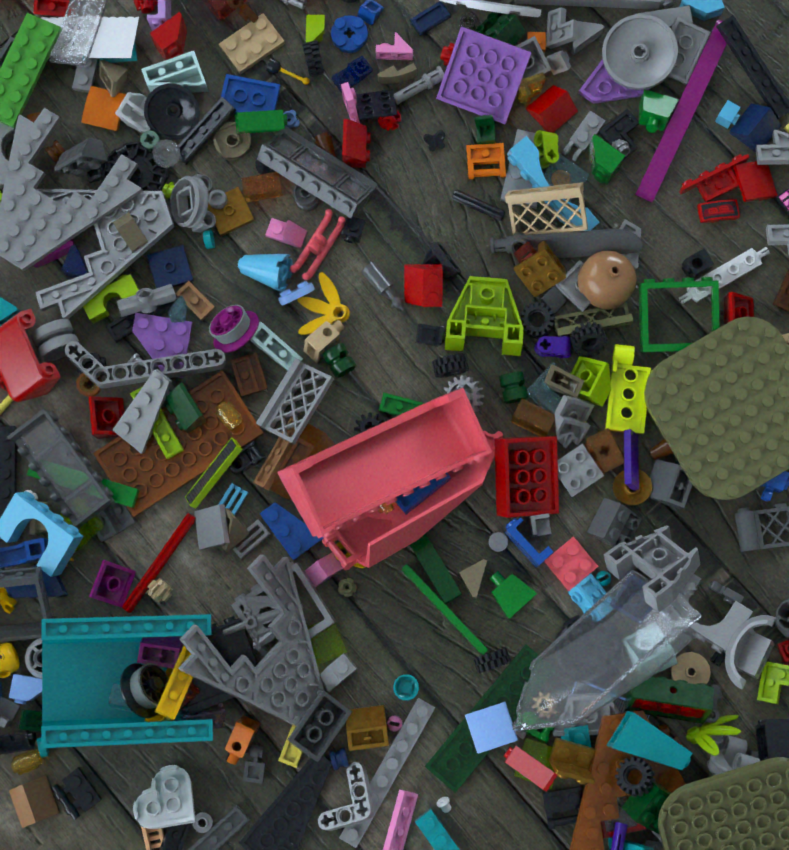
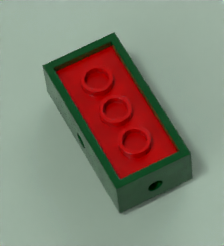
[625,673,714,724]

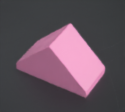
[305,552,343,588]

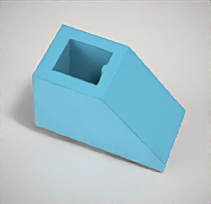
[679,0,725,21]

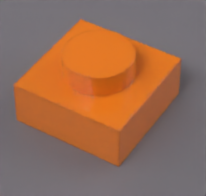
[527,32,546,52]

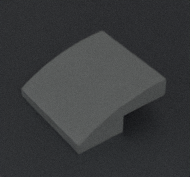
[83,499,138,542]

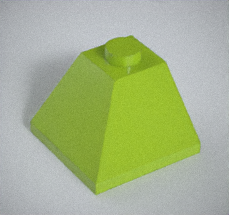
[571,356,611,407]

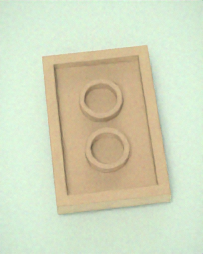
[219,13,285,75]

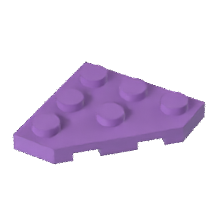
[578,59,650,104]
[132,313,193,378]

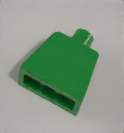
[639,89,678,133]
[489,571,537,619]

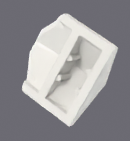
[115,92,150,133]

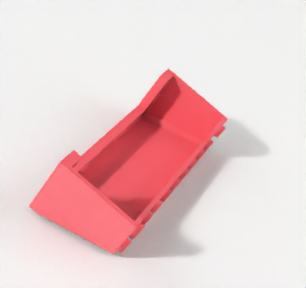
[277,388,492,538]

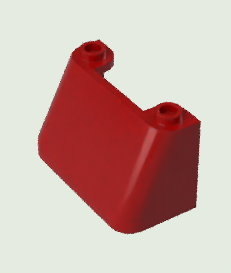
[0,309,61,402]

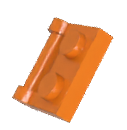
[466,143,506,180]

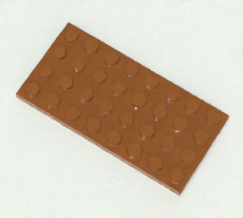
[93,370,264,517]

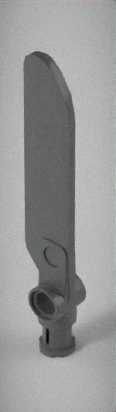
[490,229,642,258]

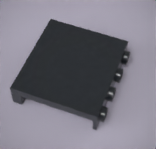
[184,616,257,715]

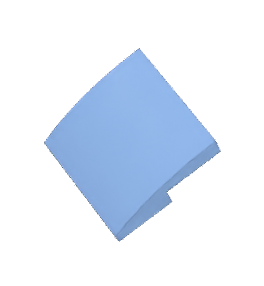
[465,702,518,754]

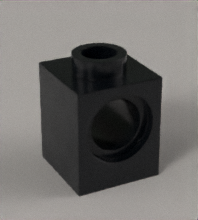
[682,248,714,278]

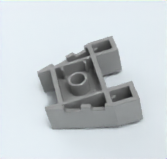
[604,525,700,613]

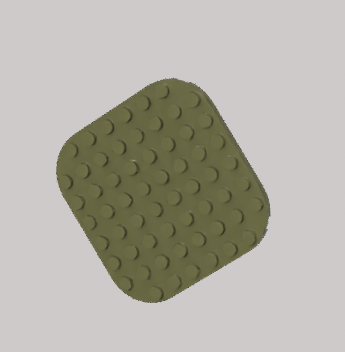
[644,317,789,500]
[658,757,789,850]

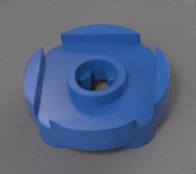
[331,16,368,53]

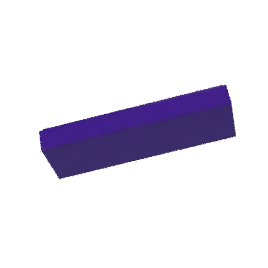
[624,429,639,490]

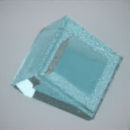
[168,296,187,322]

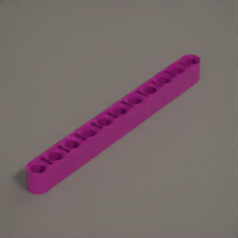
[635,19,727,202]

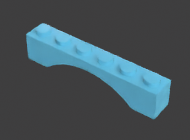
[507,136,600,232]

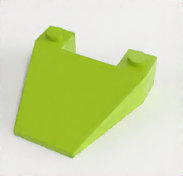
[445,276,523,356]

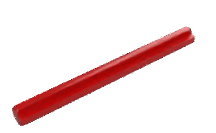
[122,513,196,613]

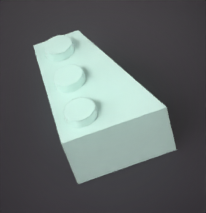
[141,51,209,93]

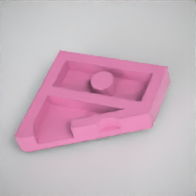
[341,82,360,123]

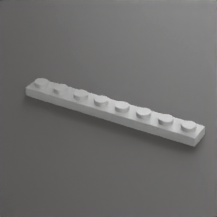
[339,698,435,848]

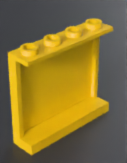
[144,646,193,722]

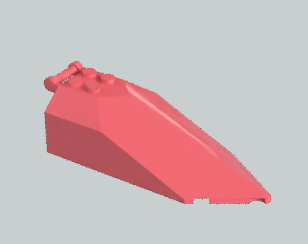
[322,431,503,571]

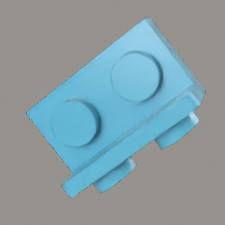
[568,574,612,621]

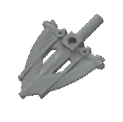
[222,594,304,651]

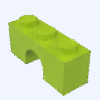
[83,274,139,324]

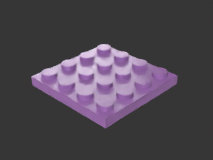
[436,26,532,124]

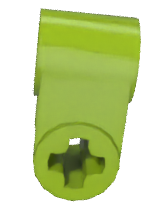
[534,130,559,169]

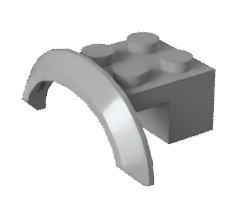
[725,615,776,690]

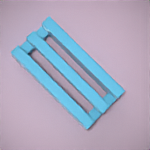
[218,483,249,515]

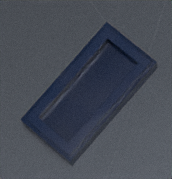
[410,1,451,36]

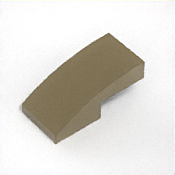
[377,63,417,84]

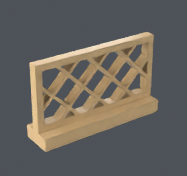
[505,182,588,235]

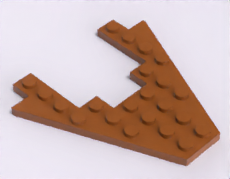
[570,710,686,850]

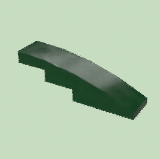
[410,534,462,605]

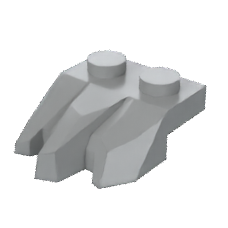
[555,395,595,448]

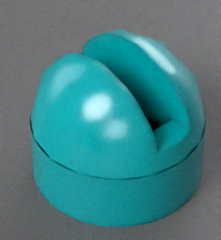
[595,571,611,587]

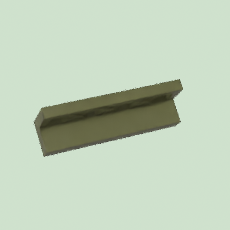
[554,302,633,337]

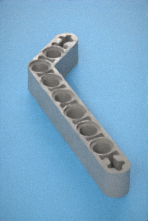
[65,341,226,388]

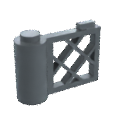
[734,503,789,552]

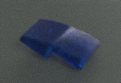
[331,55,373,93]

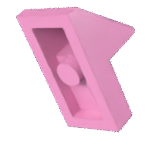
[376,32,413,60]
[265,218,307,249]

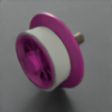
[209,305,259,353]

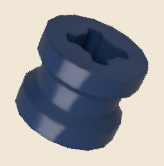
[329,747,350,771]

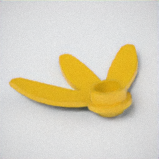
[297,272,350,335]

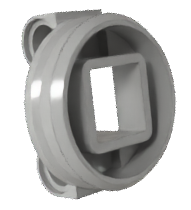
[170,174,216,233]
[707,735,760,775]

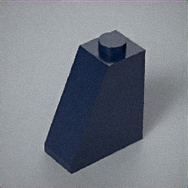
[5,565,68,599]

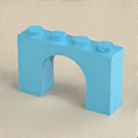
[0,491,84,577]

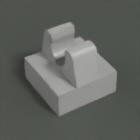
[546,50,571,75]

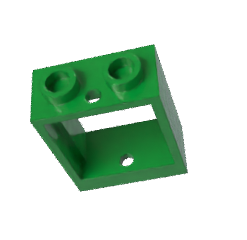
[235,110,287,134]

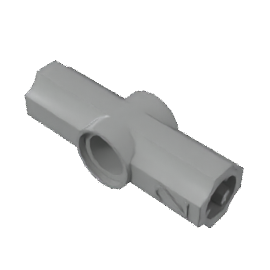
[117,284,176,317]

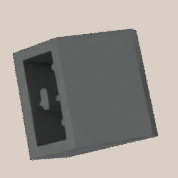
[54,138,107,177]
[649,460,693,509]
[587,498,642,547]

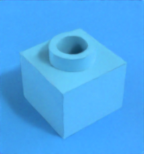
[715,100,741,129]

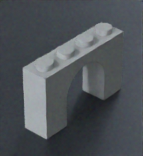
[660,574,753,654]

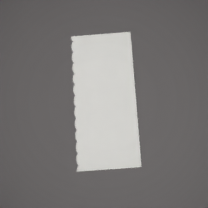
[41,17,139,58]

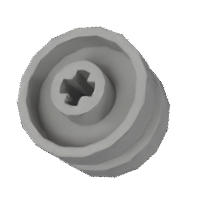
[31,319,80,362]

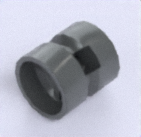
[293,184,319,212]

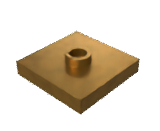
[207,187,255,237]

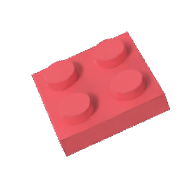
[543,536,599,591]

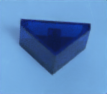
[61,244,88,278]

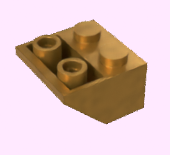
[346,705,389,751]

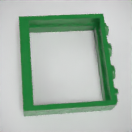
[639,277,720,352]

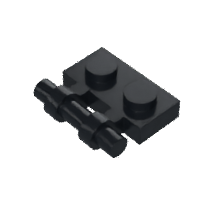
[51,767,102,821]

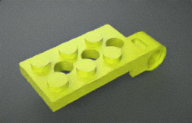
[605,344,651,435]

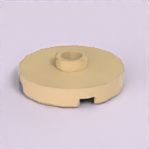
[670,652,711,684]

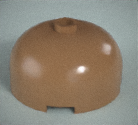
[577,251,637,309]

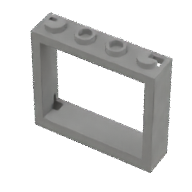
[231,562,336,658]

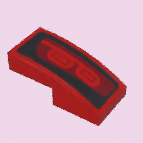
[697,199,740,223]

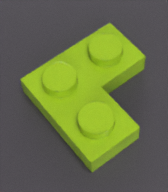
[757,662,789,704]

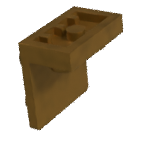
[514,240,566,297]
[548,738,595,785]

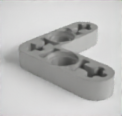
[318,762,374,831]

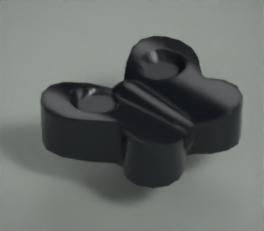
[423,130,445,152]

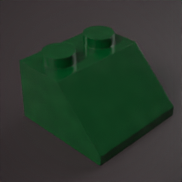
[165,383,207,433]

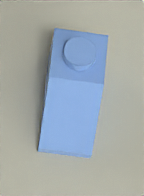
[9,674,42,704]

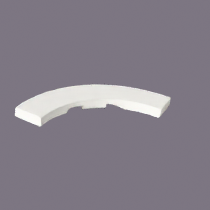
[439,0,541,17]

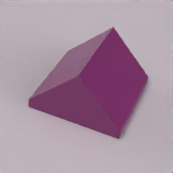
[89,560,136,608]

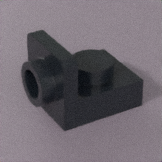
[341,217,366,244]

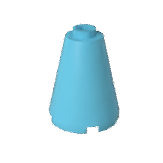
[238,254,293,292]

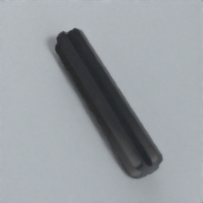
[452,190,505,221]

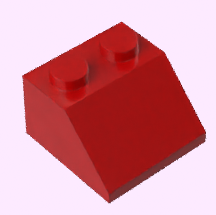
[150,12,187,60]
[342,119,371,168]
[404,264,443,307]

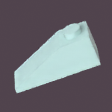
[250,322,303,371]

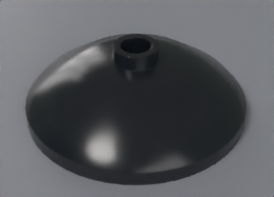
[144,83,200,140]

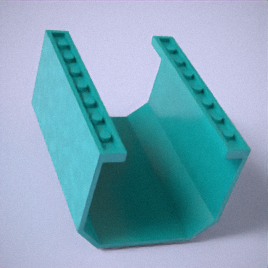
[41,614,213,748]

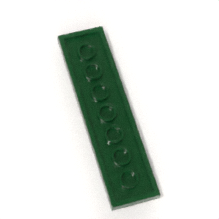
[425,644,556,793]

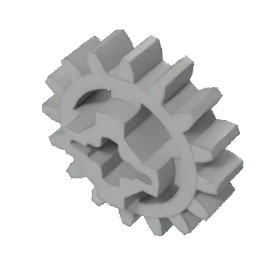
[444,375,484,412]

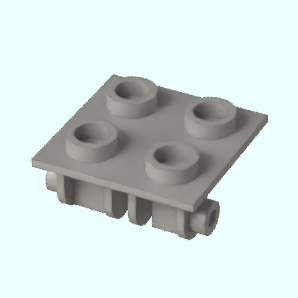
[558,444,604,497]

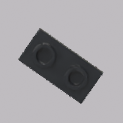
[0,730,36,755]

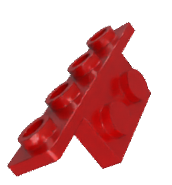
[679,154,750,202]

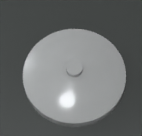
[602,14,678,90]

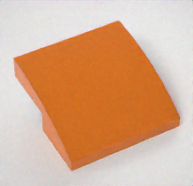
[81,86,126,131]

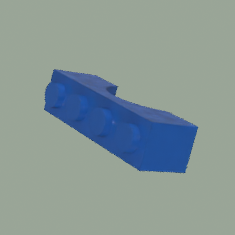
[0,538,48,569]

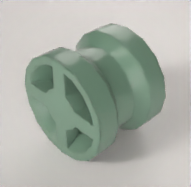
[140,130,161,151]

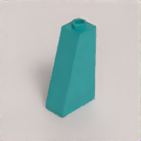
[607,711,692,770]

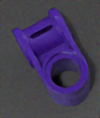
[534,336,571,358]

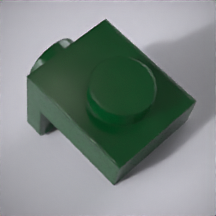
[475,115,496,145]
[18,709,42,732]

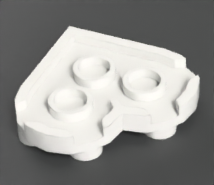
[133,765,196,829]

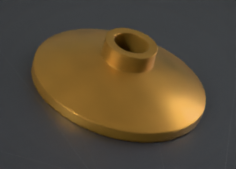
[613,470,652,506]

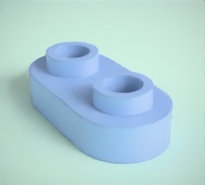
[278,280,315,305]

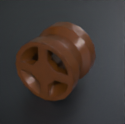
[44,140,65,164]

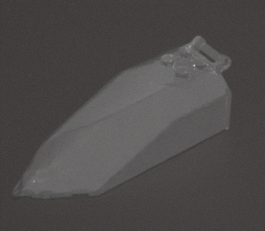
[511,570,701,731]

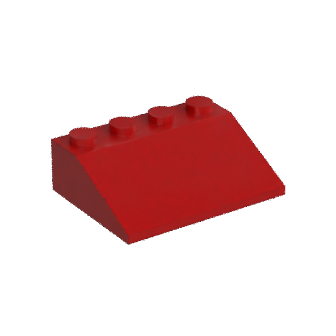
[494,436,559,518]

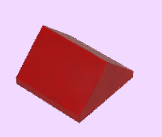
[526,85,578,133]
[723,292,754,325]
[89,396,124,439]

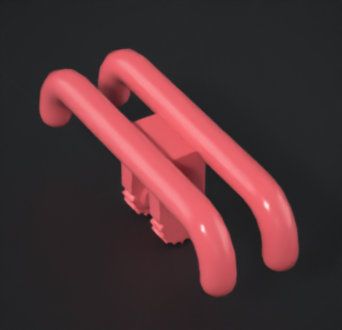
[289,209,345,281]

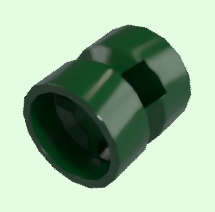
[322,343,357,378]
[499,371,528,404]

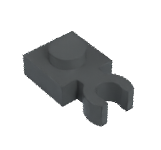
[708,581,744,605]

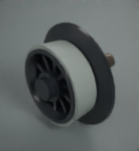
[120,663,169,718]

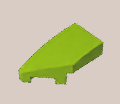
[306,15,325,43]

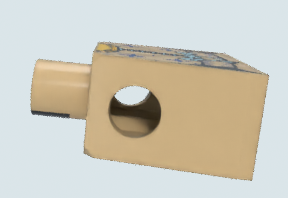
[304,320,344,363]

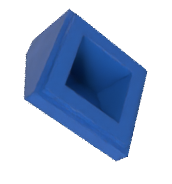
[357,0,384,25]

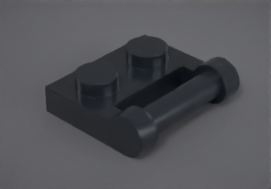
[542,786,583,830]

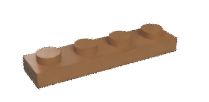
[253,416,299,491]

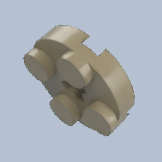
[214,122,252,160]

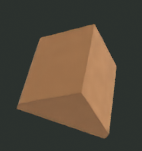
[9,775,60,828]

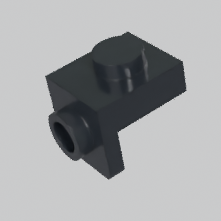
[415,323,446,347]

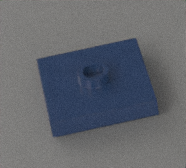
[147,245,194,288]

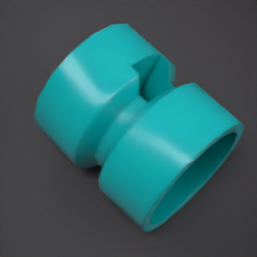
[393,674,419,700]

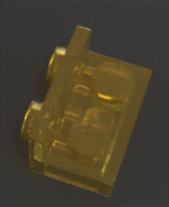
[517,72,545,108]

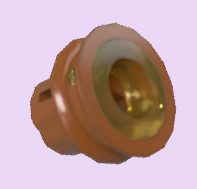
[76,373,102,397]

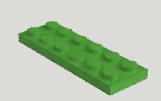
[0,13,62,128]

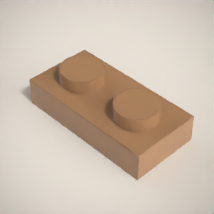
[175,281,216,321]

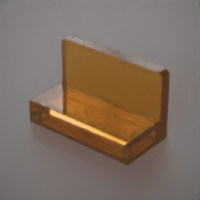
[511,398,555,437]

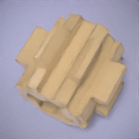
[147,578,173,604]

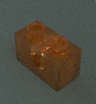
[241,172,283,203]
[585,428,624,474]

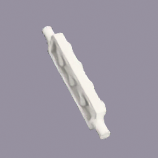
[679,247,770,304]

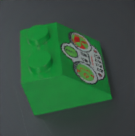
[588,134,625,185]

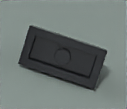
[423,242,462,280]

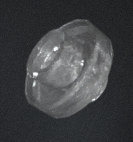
[152,139,180,168]

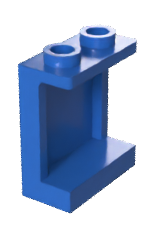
[505,517,553,568]

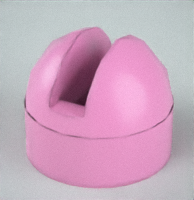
[387,715,402,732]

